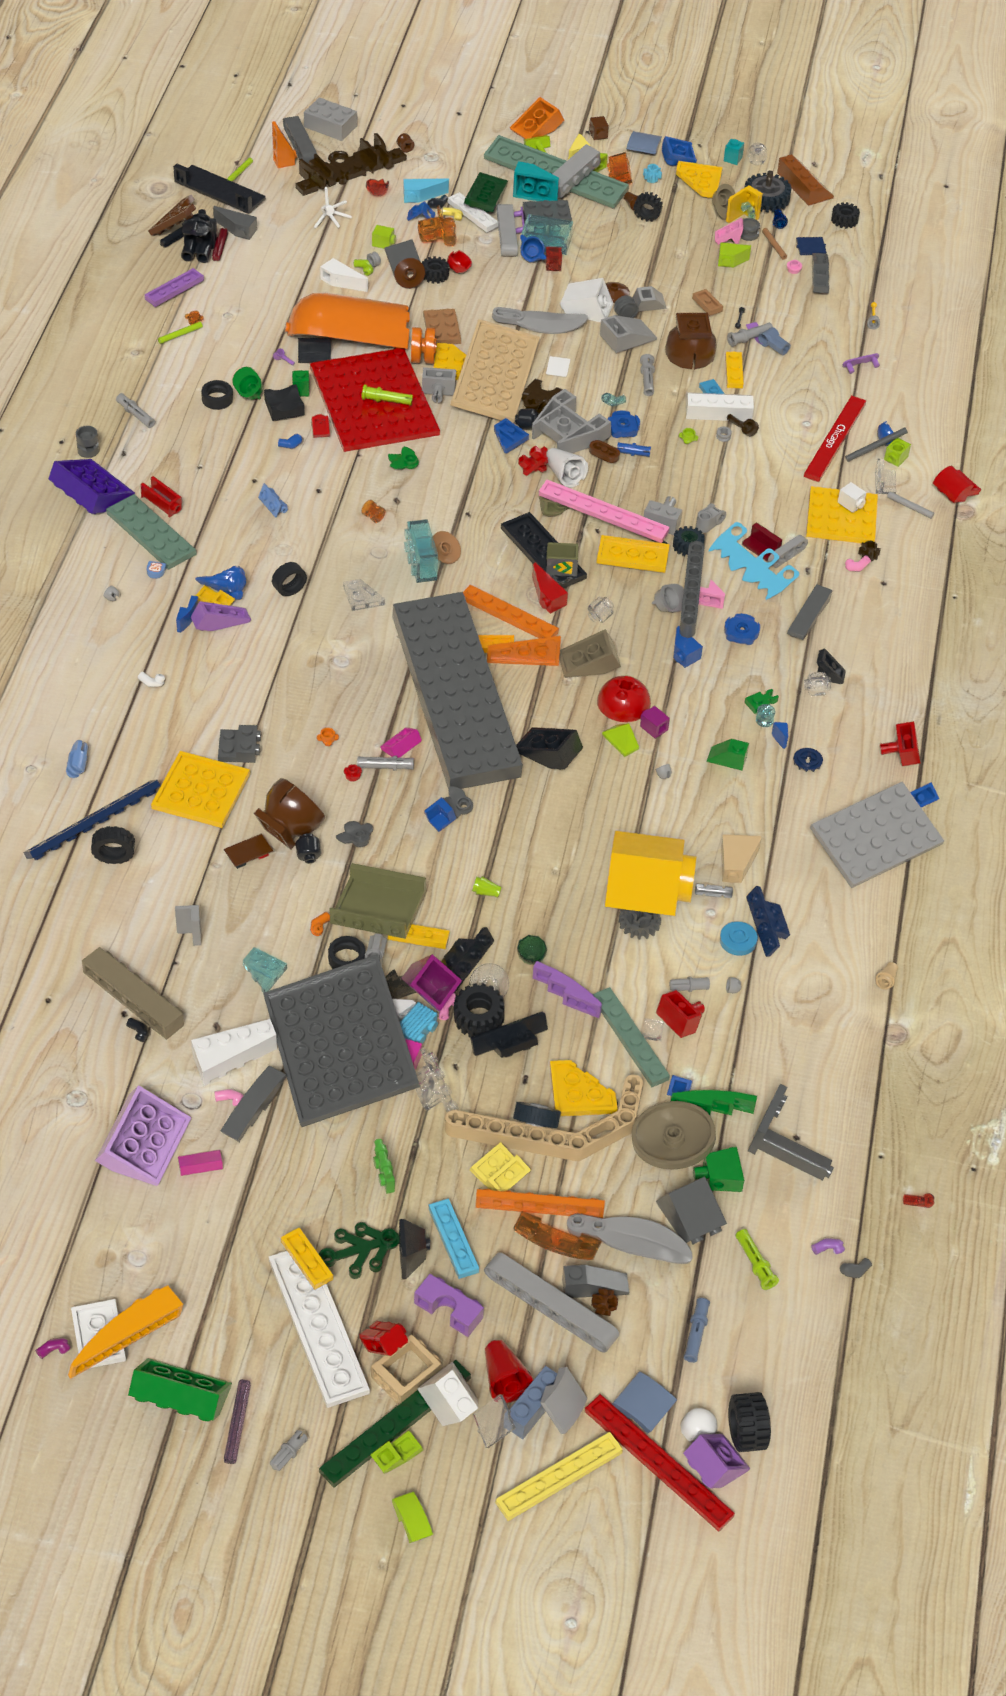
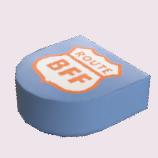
[146,561,166,579]

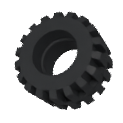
[454,983,505,1037]
[728,1392,771,1452]

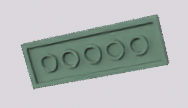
[106,494,197,570]

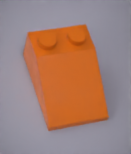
[510,97,564,140]

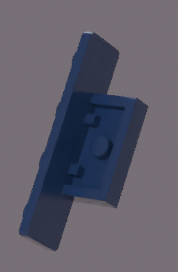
[746,886,790,957]

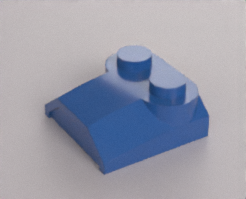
[662,136,697,166]

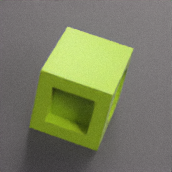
[884,438,911,467]

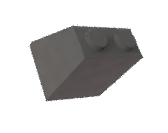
[656,1177,727,1245]

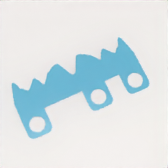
[709,522,799,600]

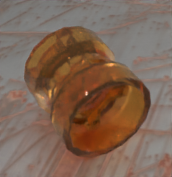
[361,500,386,523]

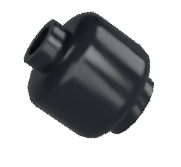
[515,408,539,430]
[295,833,322,864]

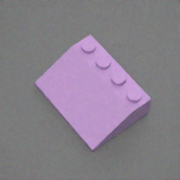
[95,1085,191,1186]

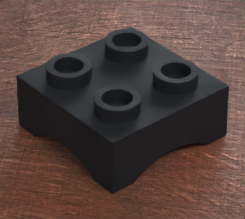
[264,384,305,421]

